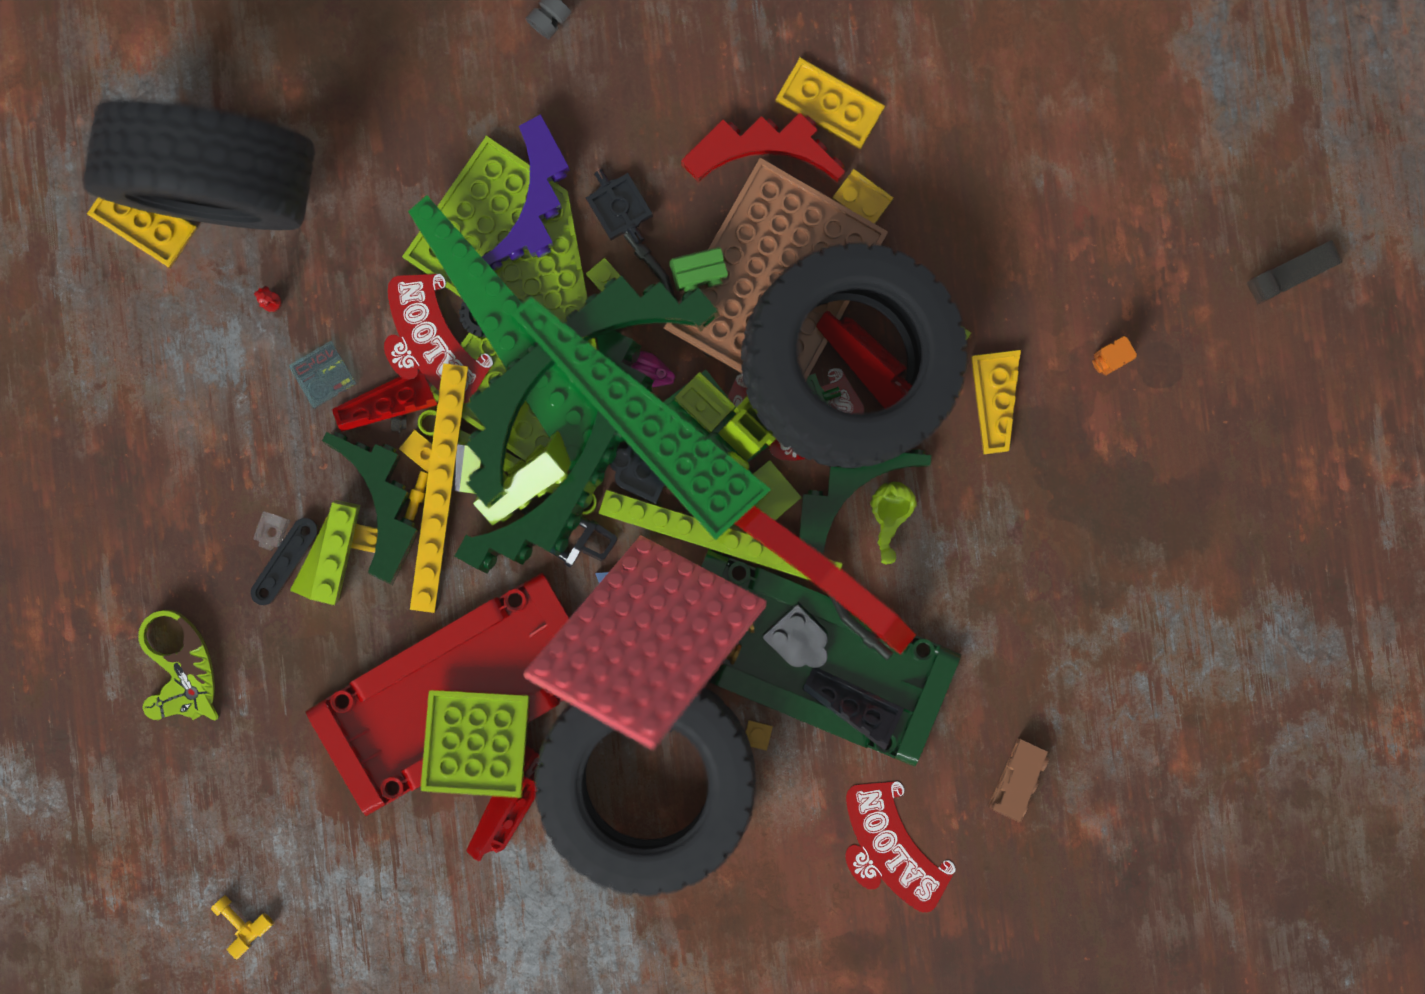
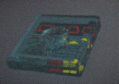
[289,341,357,409]

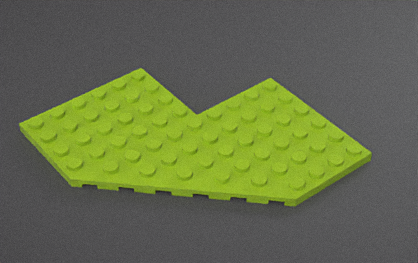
[402,136,597,461]

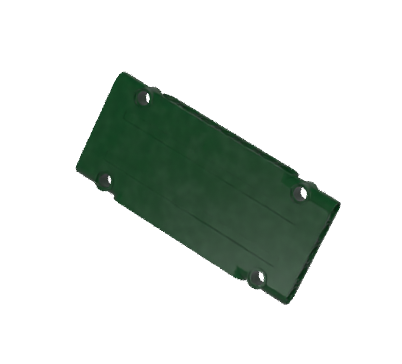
[701,549,961,767]

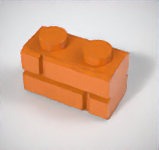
[1092,336,1137,375]

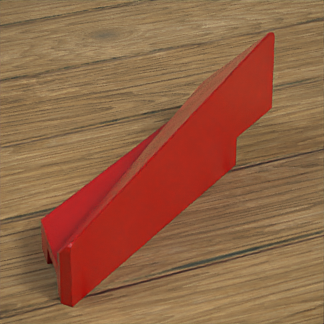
[466,745,540,861]

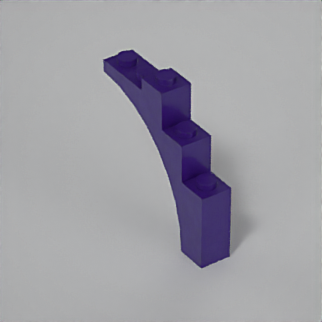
[482,114,570,271]

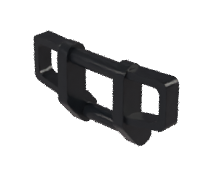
[521,492,617,568]

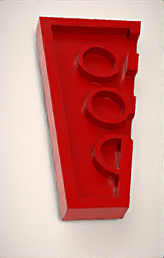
[331,369,437,432]

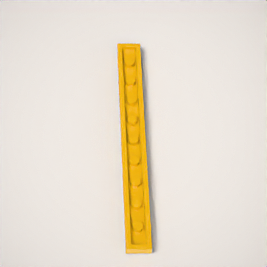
[410,363,468,613]

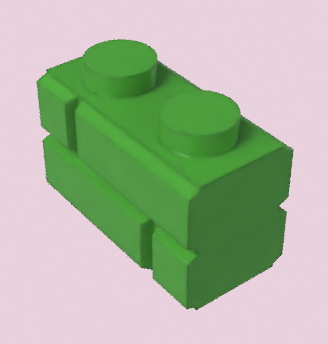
[670,247,728,294]

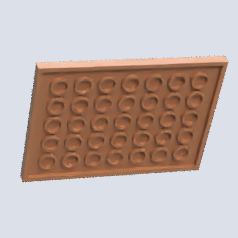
[664,158,888,380]

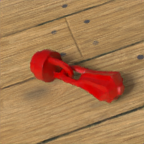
[254,286,282,312]

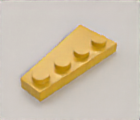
[971,350,1021,455]

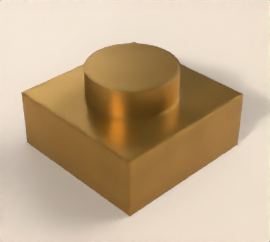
[746,720,773,751]

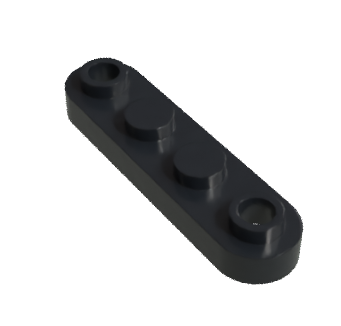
[251,518,318,605]

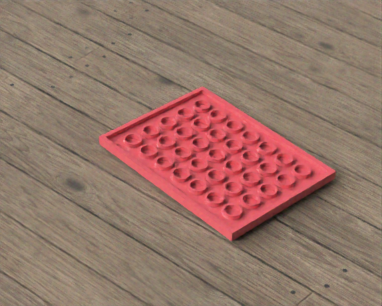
[525,535,766,749]

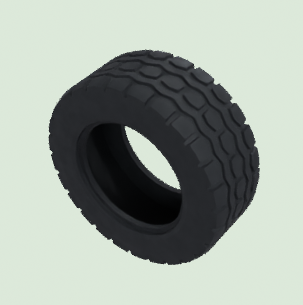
[83,99,315,230]
[741,242,968,468]
[535,687,756,896]

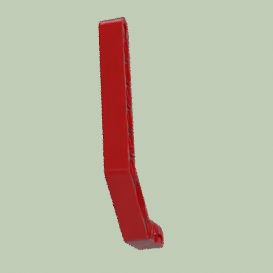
[734,506,916,655]

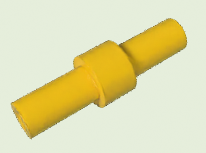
[404,471,428,521]

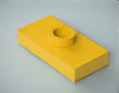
[399,430,432,472]

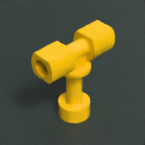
[211,895,275,960]

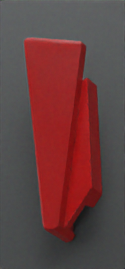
[816,311,912,409]

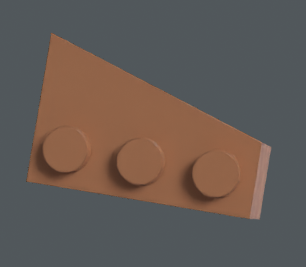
[987,739,1049,822]

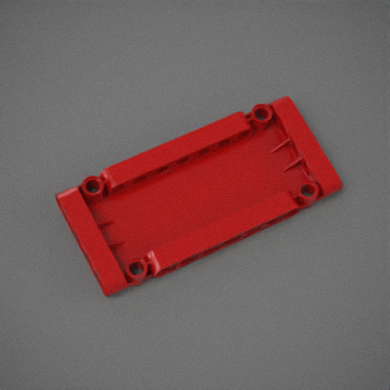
[305,572,570,816]

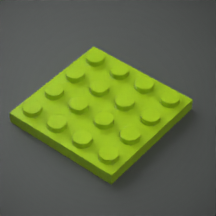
[421,690,530,798]

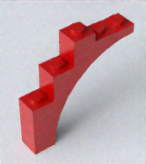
[681,113,846,183]

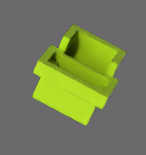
[718,396,776,461]

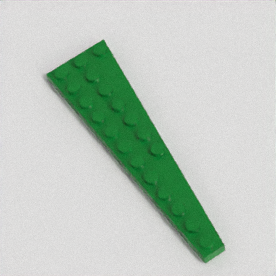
[408,195,598,471]
[512,297,772,540]

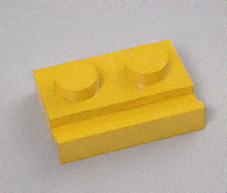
[832,169,893,224]

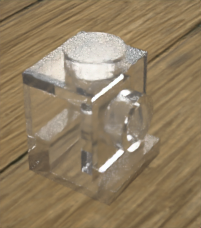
[253,511,290,551]

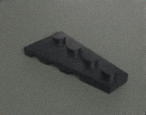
[803,667,904,750]

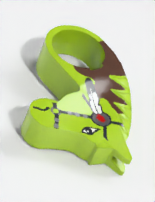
[139,610,218,720]

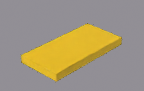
[776,57,885,149]
[87,197,197,269]

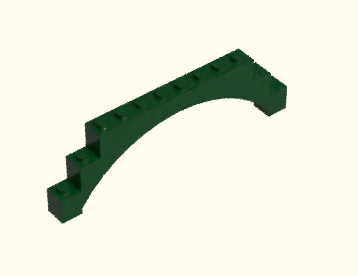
[466,276,720,509]
[454,294,654,574]

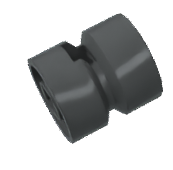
[525,0,571,39]

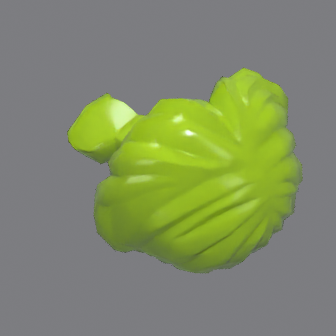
[870,482,917,565]

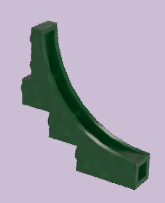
[322,431,419,586]
[799,449,931,555]

